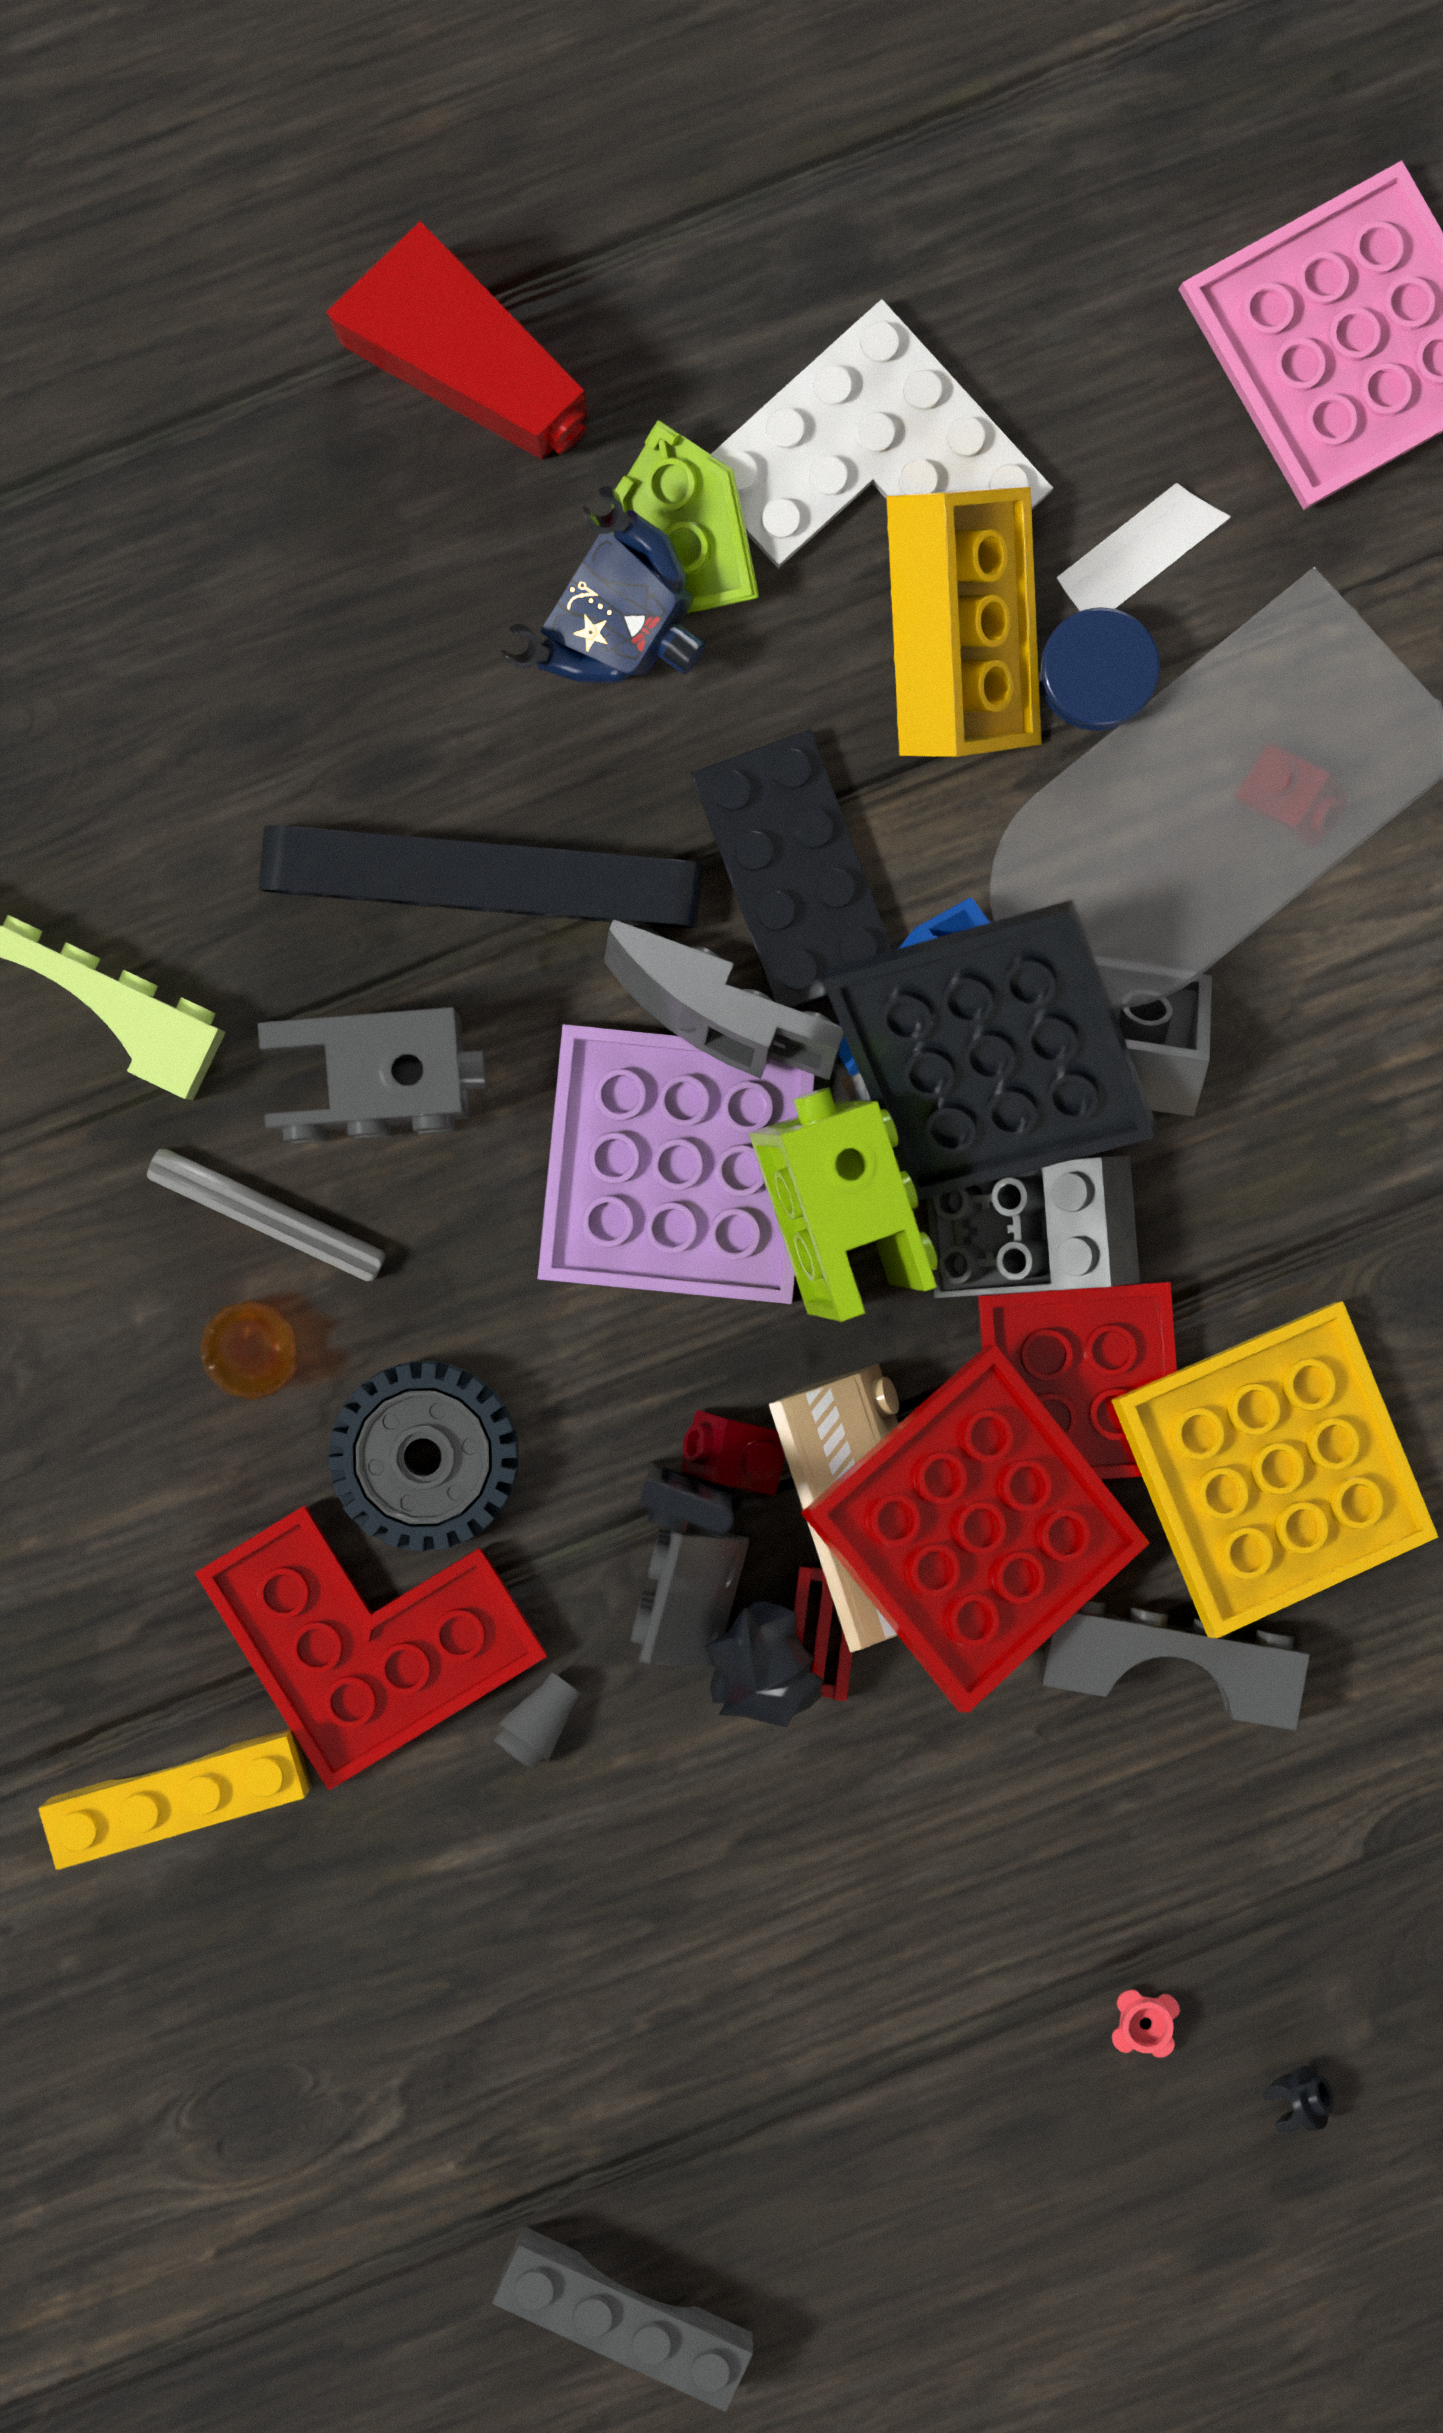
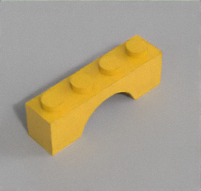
[38,1728,312,1870]

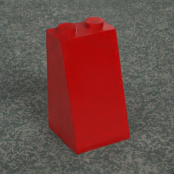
[326,221,588,460]

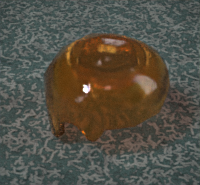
[200,1300,298,1400]

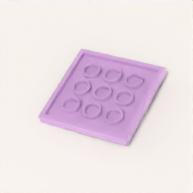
[537,1024,814,1304]

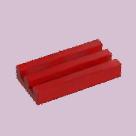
[793,1565,853,1701]

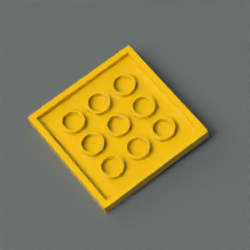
[1111,1301,1438,1639]

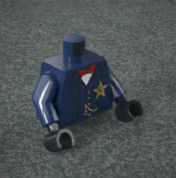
[500,486,706,683]

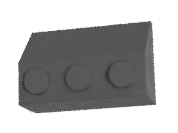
[1094,957,1212,1117]

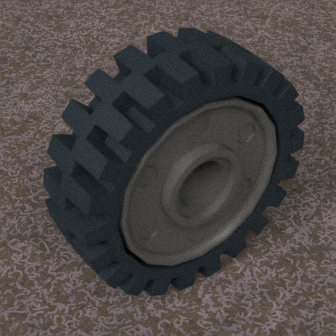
[328,1361,519,1552]

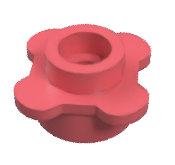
[1112,1989,1180,2058]

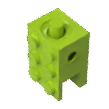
[749,1088,938,1322]

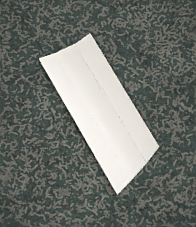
[1057,483,1231,611]

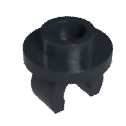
[1263,2066,1334,2132]

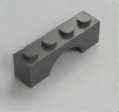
[1038,1599,1310,1731]
[492,2226,753,2412]

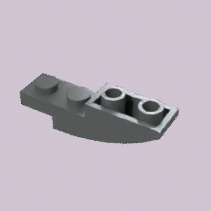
[604,919,844,1080]

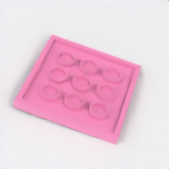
[1178,160,1443,510]

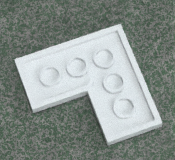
[710,299,1053,569]

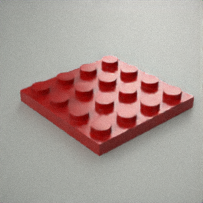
[801,1345,1150,1713]

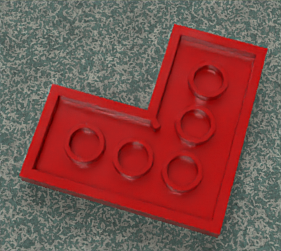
[195,1504,547,1791]

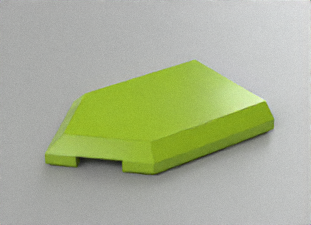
[612,420,759,614]

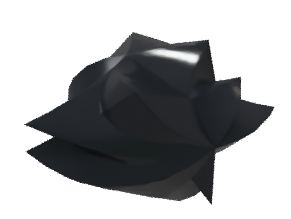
[704,1602,825,1728]

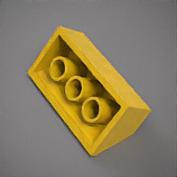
[886,487,1042,757]

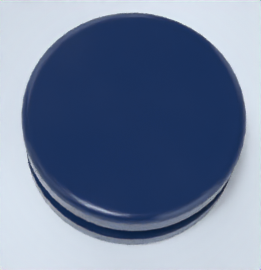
[1038,607,1160,731]

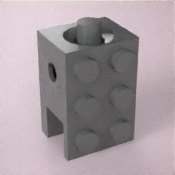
[258,1007,486,1145]

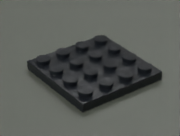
[822,899,1157,1200]

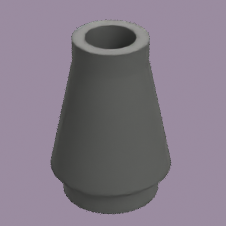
[492,1672,581,1771]

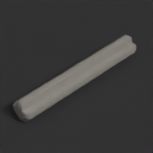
[147,1149,385,1281]

